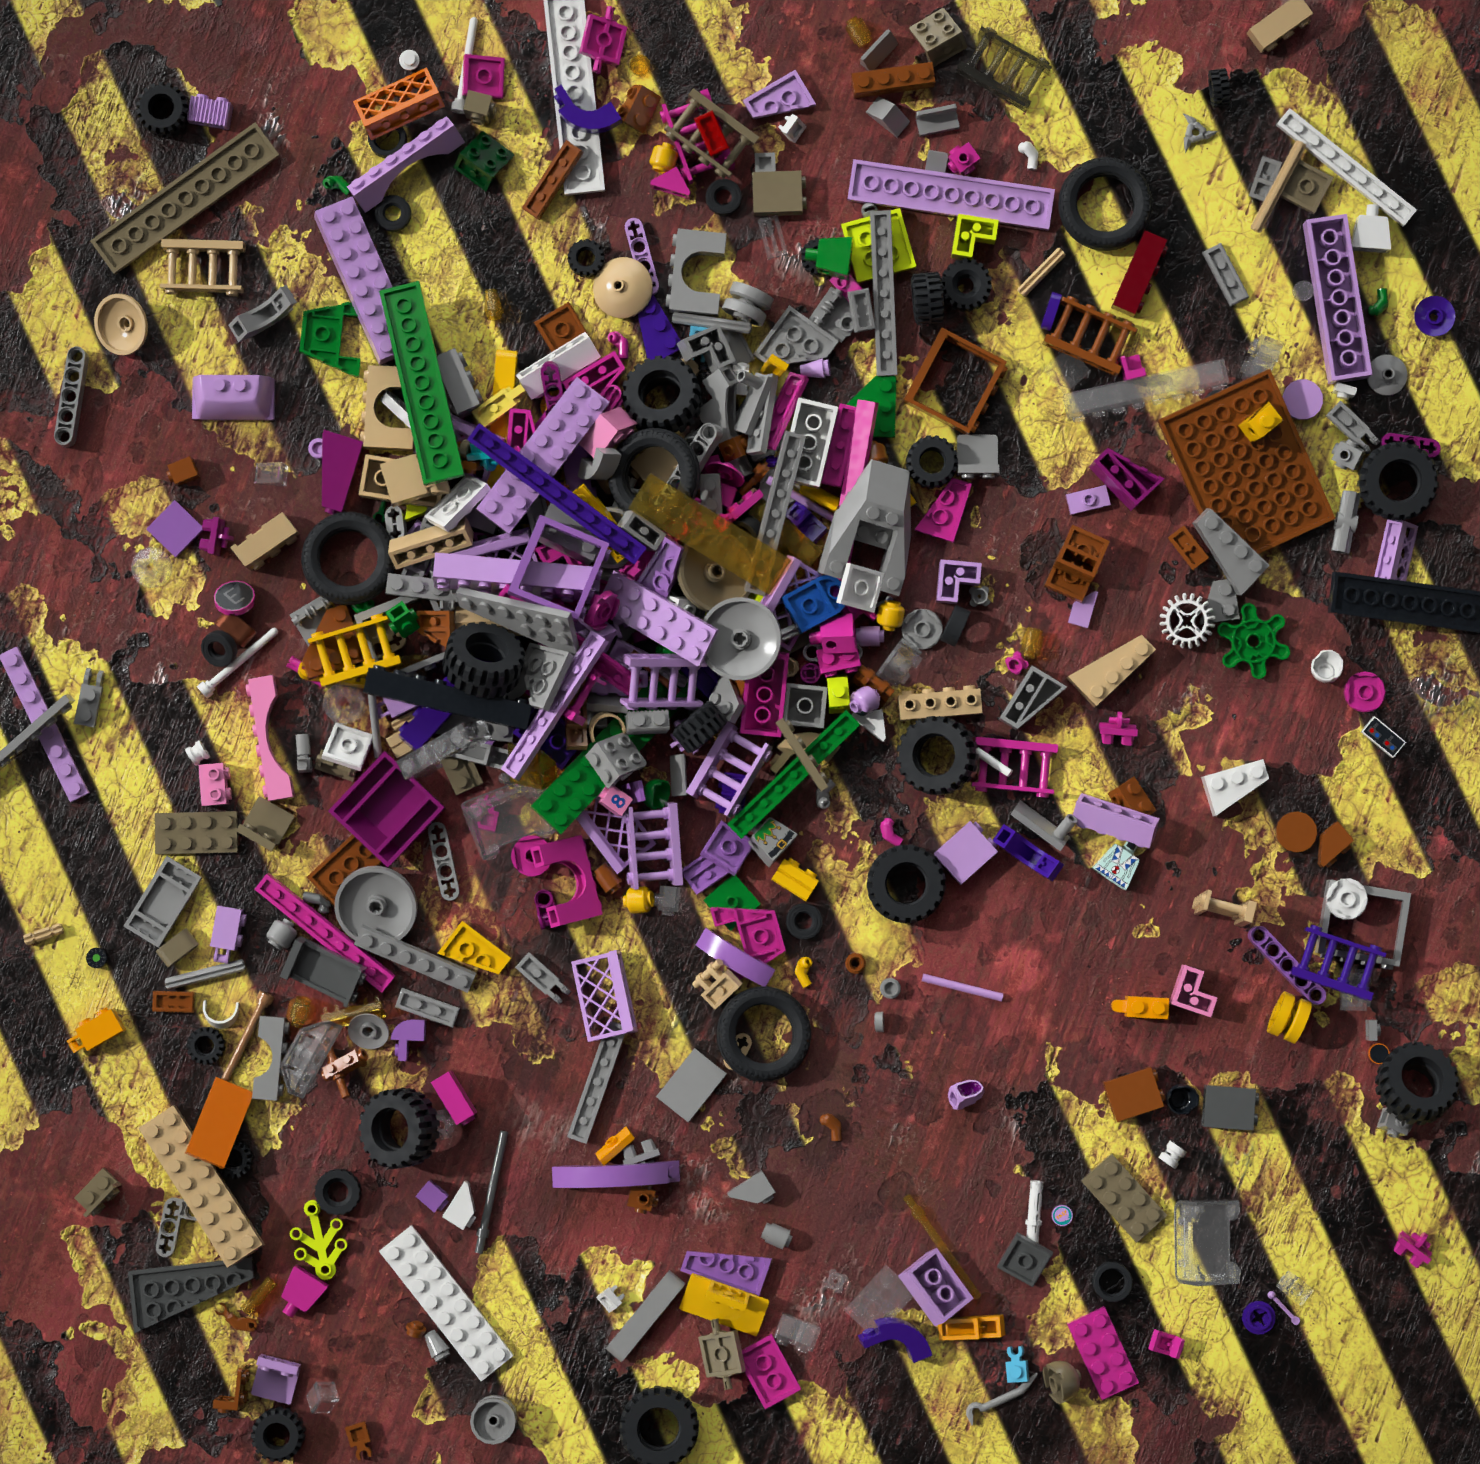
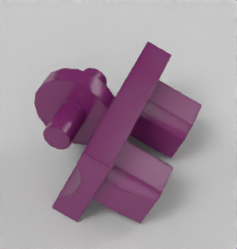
[199,517,234,556]

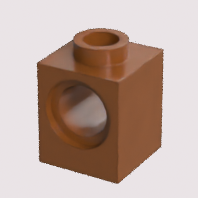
[166,456,200,486]

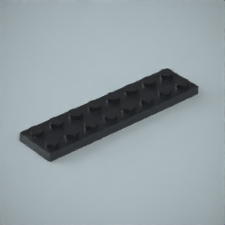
[1328,572,1480,633]

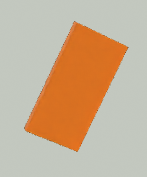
[185,1077,253,1169]

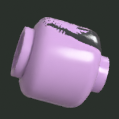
[849,686,880,716]

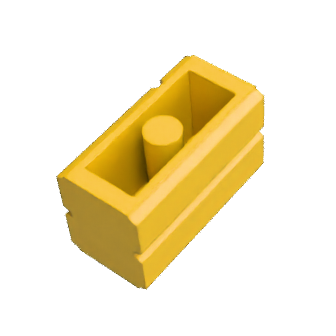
[771,858,819,902]

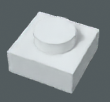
[1332,382,1357,400]

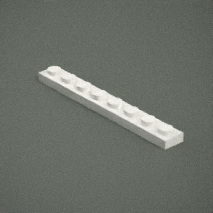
[1276,108,1416,227]

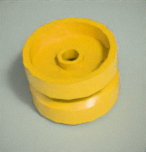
[1267,991,1312,1044]

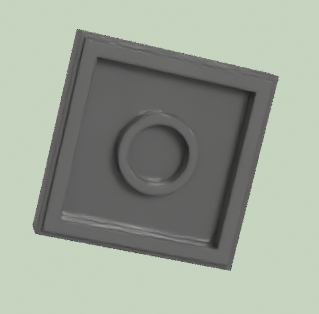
[997,1232,1053,1287]

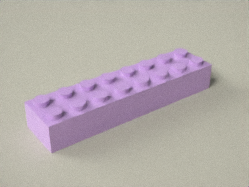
[314,196,395,365]
[1303,214,1372,384]
[476,377,610,535]
[433,552,601,604]

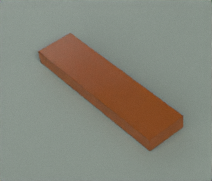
[522,140,584,220]

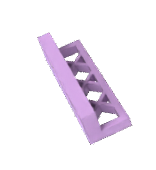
[1374,520,1418,581]

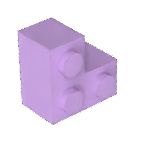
[936,559,982,604]

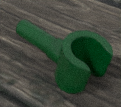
[373,501,387,523]

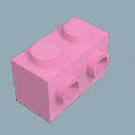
[198,763,232,807]

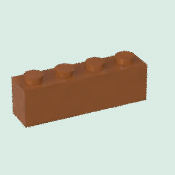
[851,62,935,99]

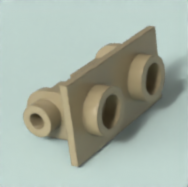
[314,749,357,782]

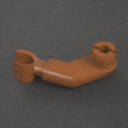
[214,1302,257,1332]

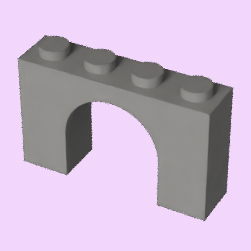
[666,228,727,317]

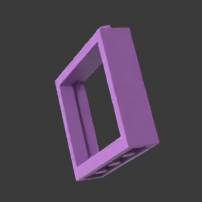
[508,515,611,623]

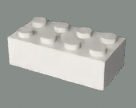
[790,398,838,489]

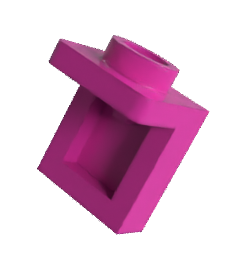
[1148,1329,1185,1359]

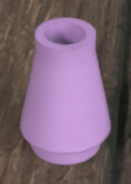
[800,358,831,378]

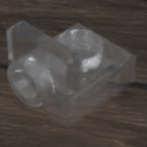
[1276,1271,1314,1307]

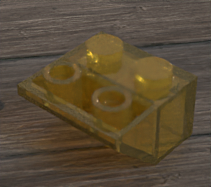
[507,743,557,790]

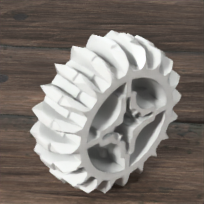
[1160,593,1215,648]

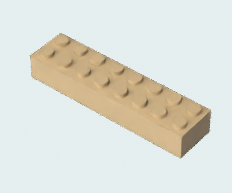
[138,1105,265,1268]

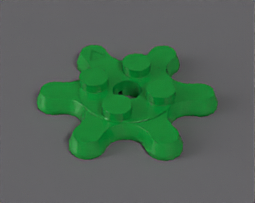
[1217,603,1290,679]

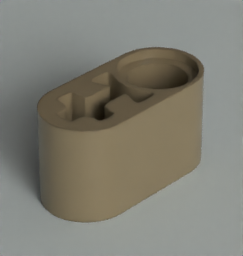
[156,928,199,968]

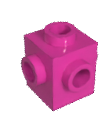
[947,142,981,176]

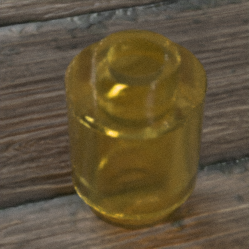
[845,16,873,48]
[1020,627,1044,659]

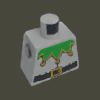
[748,817,798,867]

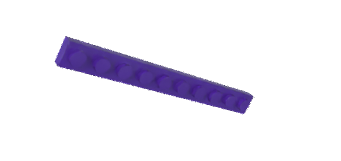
[467,423,646,564]

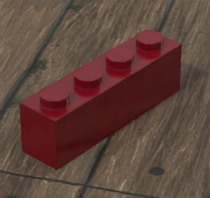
[1111,230,1168,317]

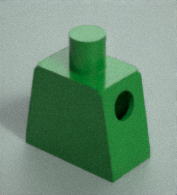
[805,237,853,280]

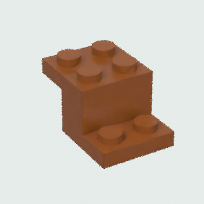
[1044,525,1110,603]

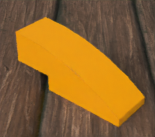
[938,1314,1005,1341]

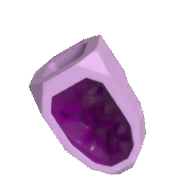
[948,1080,984,1110]

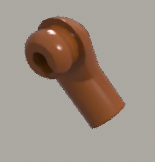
[820,1113,842,1141]

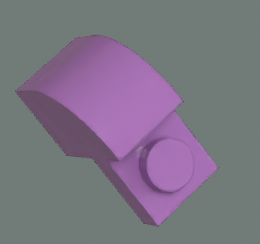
[391,1019,426,1061]

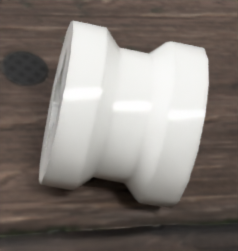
[185,740,210,766]

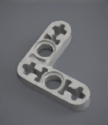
[156,1197,197,1257]

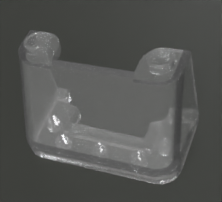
[461,777,556,860]
[1174,1200,1241,1286]

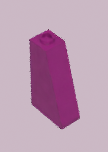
[322,430,363,515]

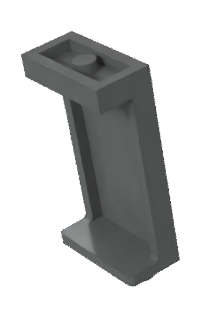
[280,936,367,1008]

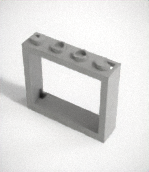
[354,596,445,677]
[1315,880,1411,970]

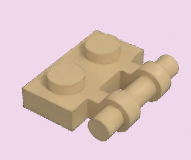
[692,959,742,1009]

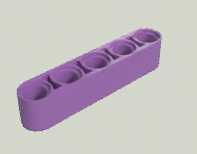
[1248,926,1326,1005]

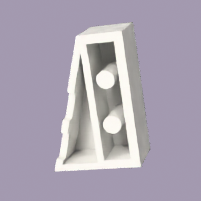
[1201,759,1269,816]

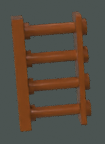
[1042,296,1138,377]

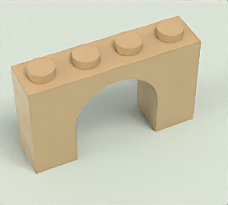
[360,365,415,452]

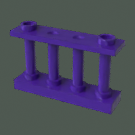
[1289,925,1386,1001]

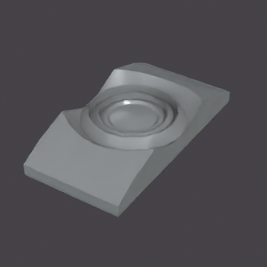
[124,856,202,948]

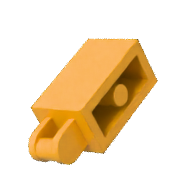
[1111,996,1169,1019]
[67,1007,126,1053]

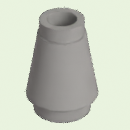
[424,1330,450,1362]

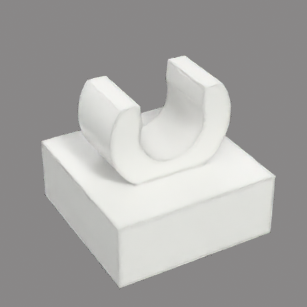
[778,114,806,143]
[596,1285,625,1313]

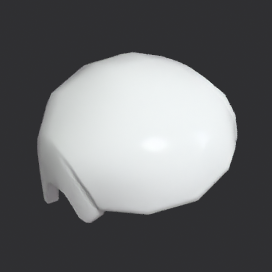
[1311,650,1343,683]

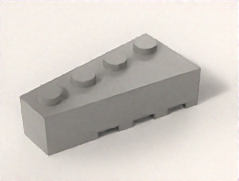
[1192,508,1270,595]

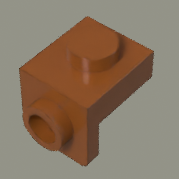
[718,433,748,462]

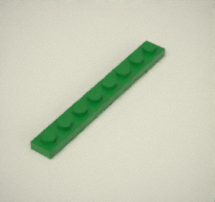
[727,710,860,839]

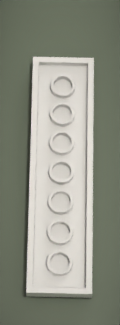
[379,1225,514,1381]

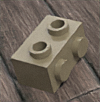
[463,90,497,126]

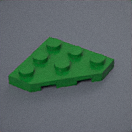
[834,376,896,438]

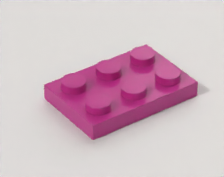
[742,1334,801,1409]

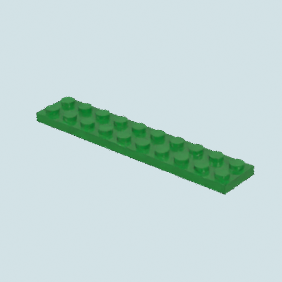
[379,281,465,486]
[530,670,698,835]

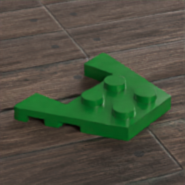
[299,302,361,378]

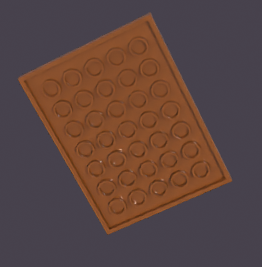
[1157,369,1336,554]

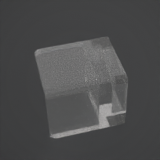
[306,1382,339,1413]

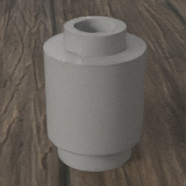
[760,1223,793,1250]

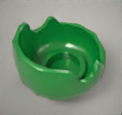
[643,779,671,810]

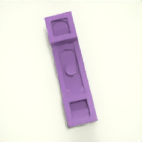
[696,927,776,986]

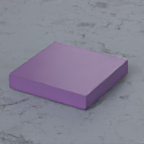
[146,500,203,558]
[700,820,752,876]

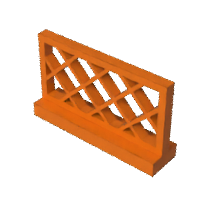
[353,67,445,140]

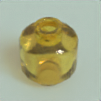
[286,996,315,1028]

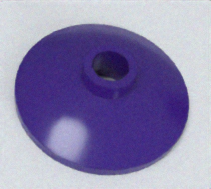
[1414,296,1455,337]

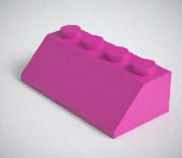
[740,652,789,737]

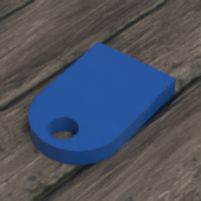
[780,575,845,634]

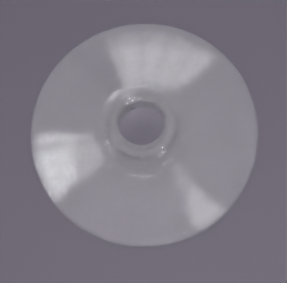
[131,547,172,588]

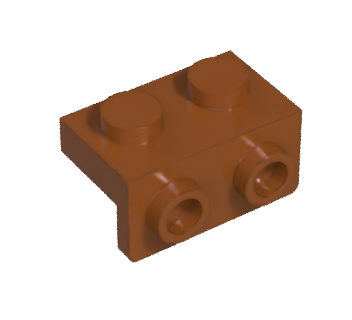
[618,85,661,133]
[1108,776,1157,815]

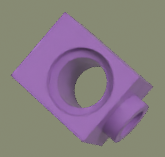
[415,1179,449,1212]

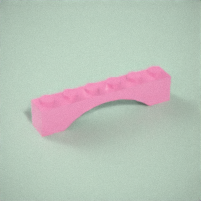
[246,675,295,801]

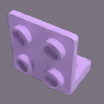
[251,1354,301,1404]

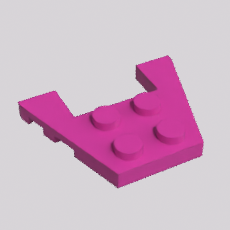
[710,907,786,980]

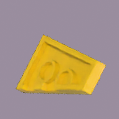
[437,921,511,975]

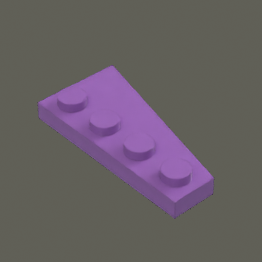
[637,536,684,599]
[680,1251,772,1296]

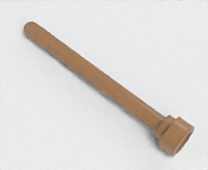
[221,990,275,1082]

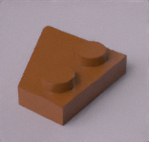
[416,611,455,649]

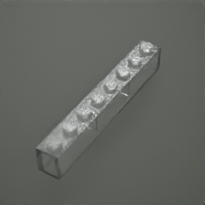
[1062,359,1229,423]

